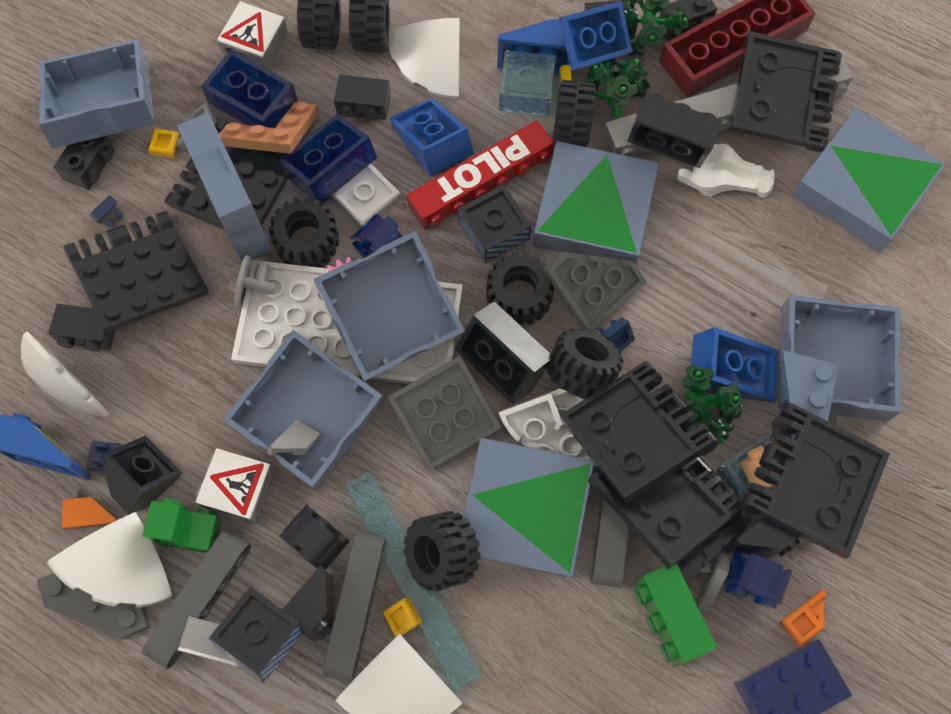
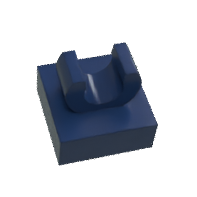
[89,195,123,228]
[599,317,635,352]
[86,441,122,472]

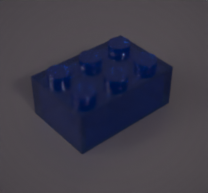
[201,49,298,128]
[279,113,378,204]
[733,639,852,714]

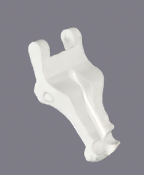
[677,144,775,198]

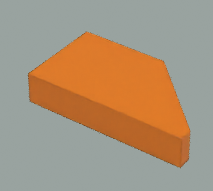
[62,497,118,530]
[780,589,826,647]

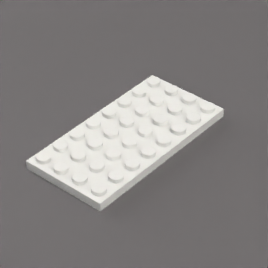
[231,260,463,384]

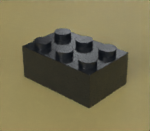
[627,92,723,168]
[455,301,554,405]

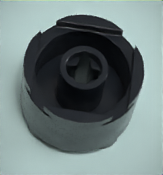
[279,504,350,570]

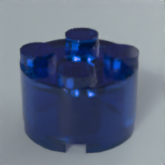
[350,214,404,258]
[723,550,792,609]

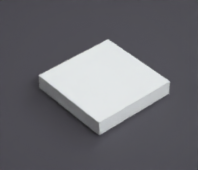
[328,159,401,228]

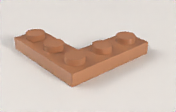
[219,102,319,154]

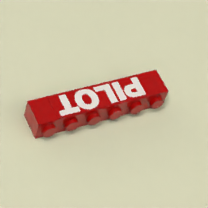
[406,120,554,230]

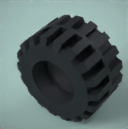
[297,0,341,50]
[349,0,390,52]
[553,80,596,147]
[269,197,339,268]
[487,252,554,326]
[547,328,624,399]
[404,511,481,592]

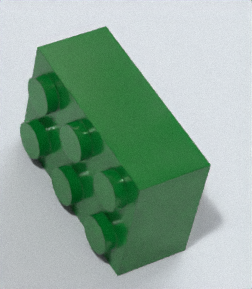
[634,564,717,667]

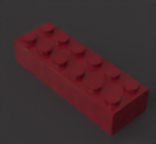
[659,0,816,98]

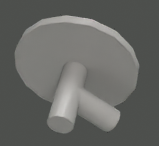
[234,254,275,308]

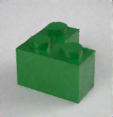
[142,498,222,553]

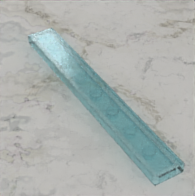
[345,471,481,691]

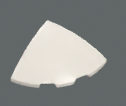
[388,18,460,99]
[21,331,110,417]
[499,388,596,466]
[47,512,172,608]
[335,634,463,714]

